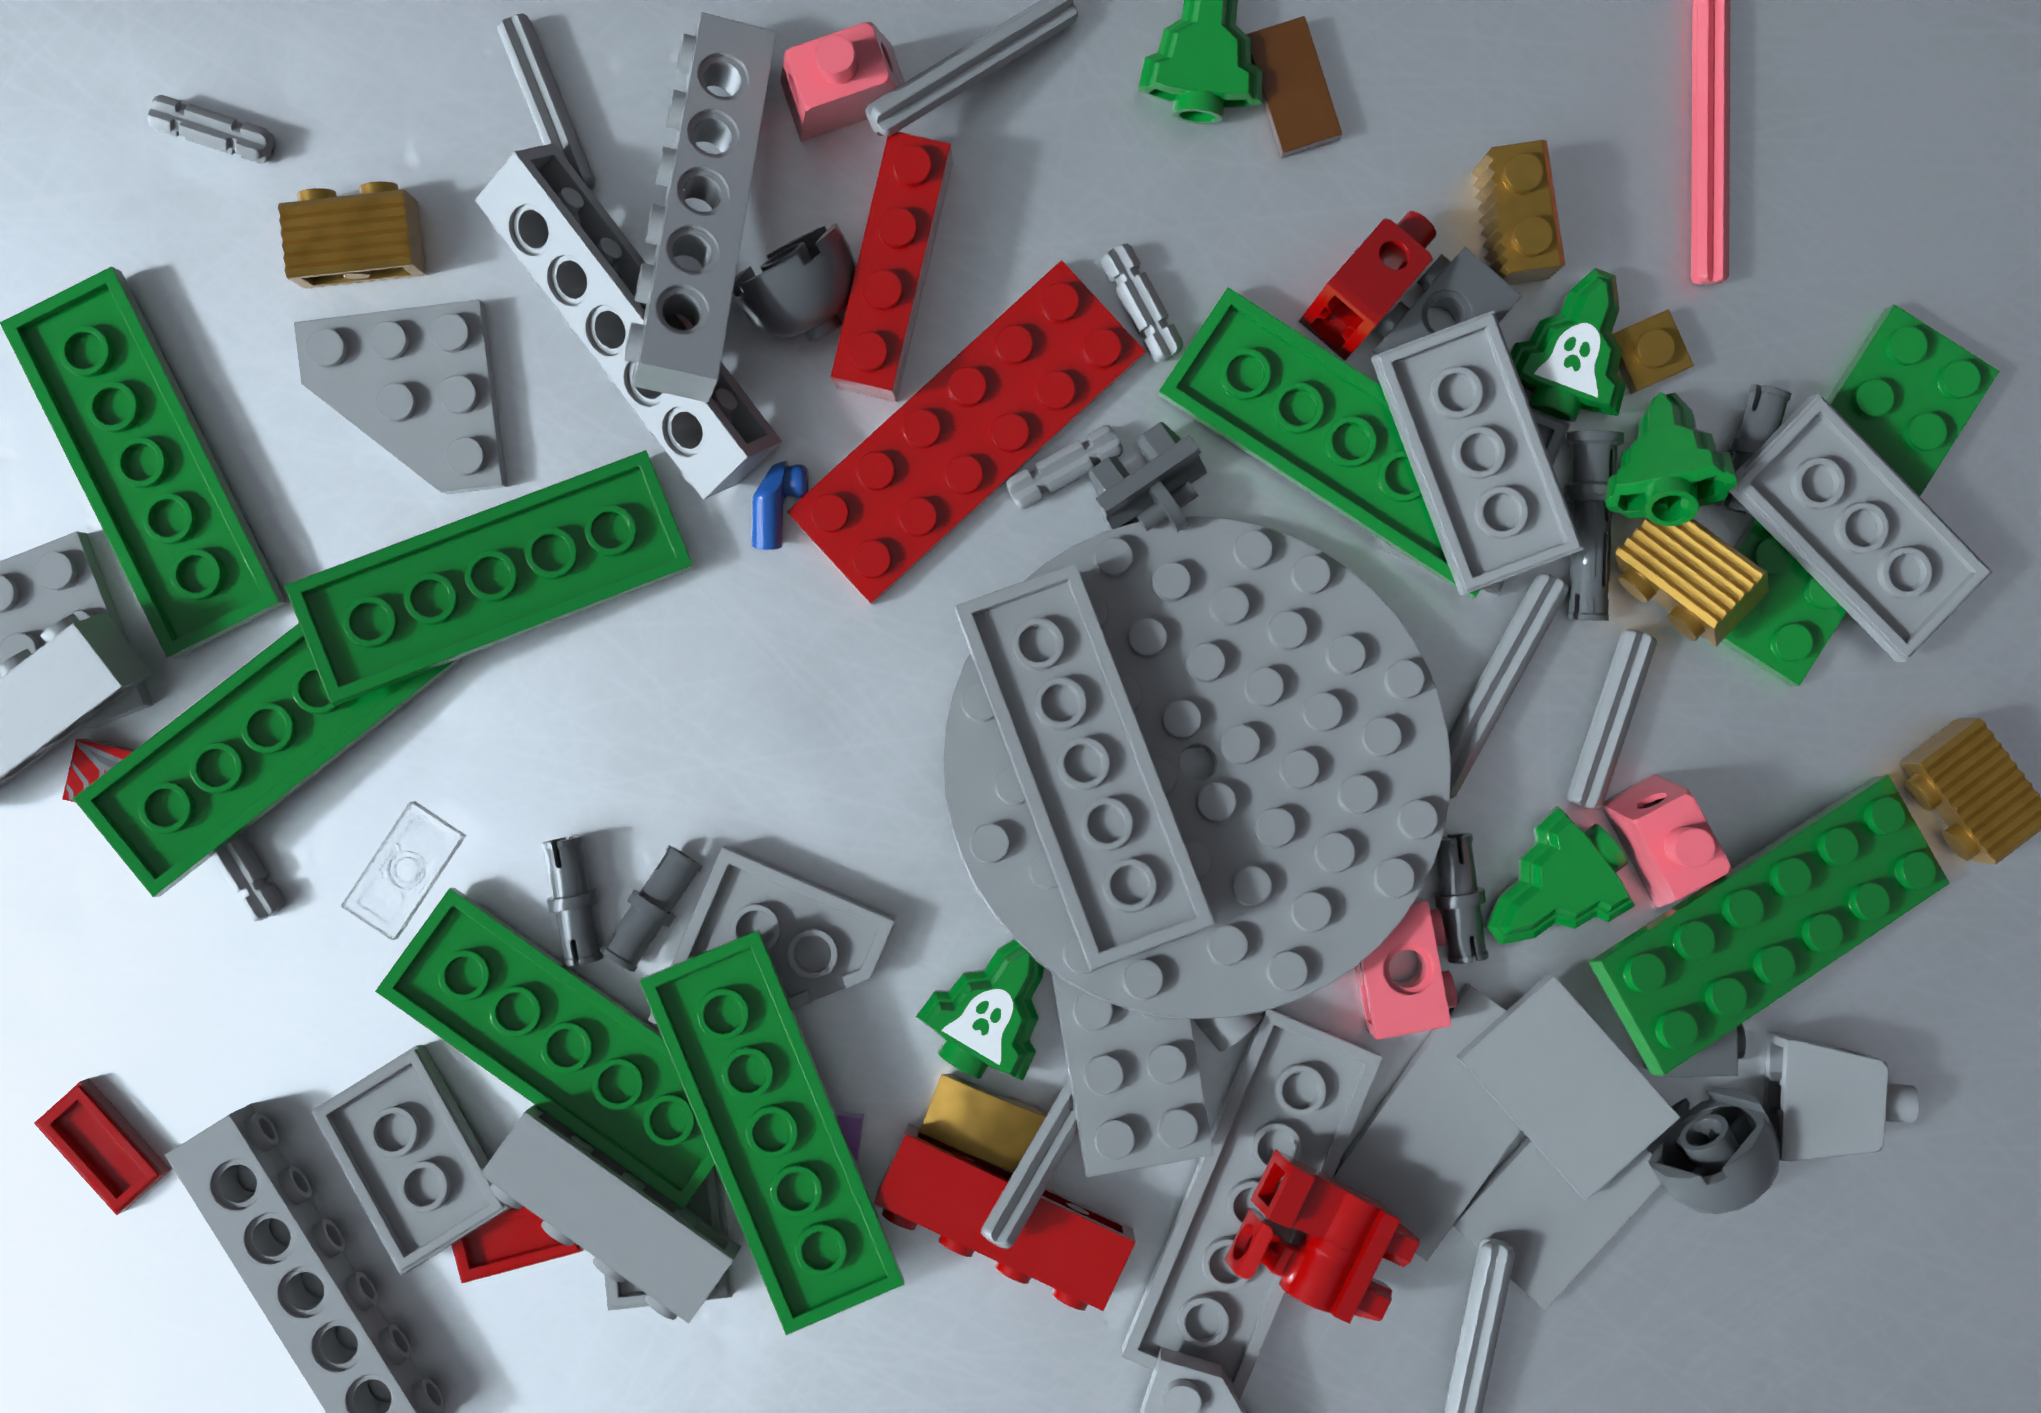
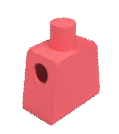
[780,22,904,142]
[1602,774,1732,908]

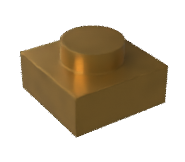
[1613,309,1694,394]

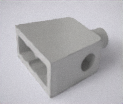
[1763,1032,1919,1161]

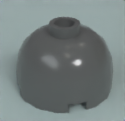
[732,223,856,342]
[1646,1088,1780,1214]

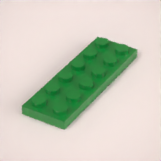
[0,266,287,659]
[1159,287,1482,599]
[1721,304,2000,686]
[284,450,693,706]
[72,623,462,897]
[1588,775,1950,1075]
[375,888,715,1209]
[639,929,904,1335]

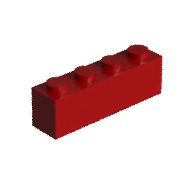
[830,132,953,402]
[874,1123,1136,1311]

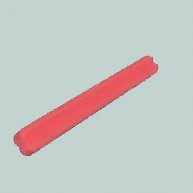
[1691,0,1731,285]

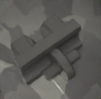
[1089,422,1207,533]

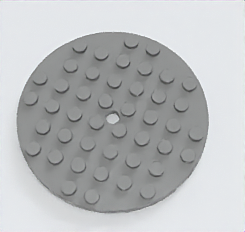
[944,516,1451,1019]

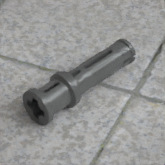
[1564,430,1624,621]

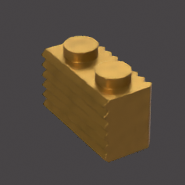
[1471,140,1565,285]
[278,181,426,289]
[1615,518,1769,647]
[1900,718,2041,865]

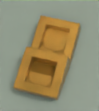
[919,1074,1048,1172]

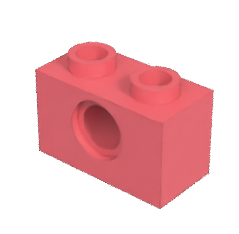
[1355,897,1457,1040]

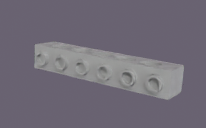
[624,12,777,403]
[475,143,782,500]
[165,1104,445,1413]

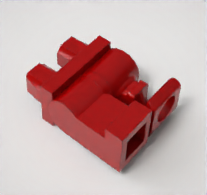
[1224,1149,1420,1324]

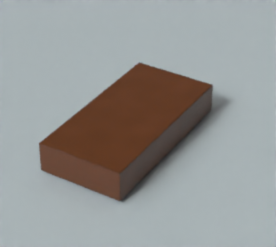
[1246,16,1342,158]

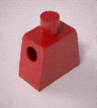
[1299,211,1437,361]

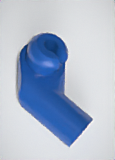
[752,461,809,550]

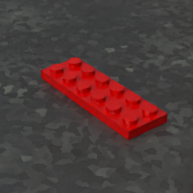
[787,260,1146,605]

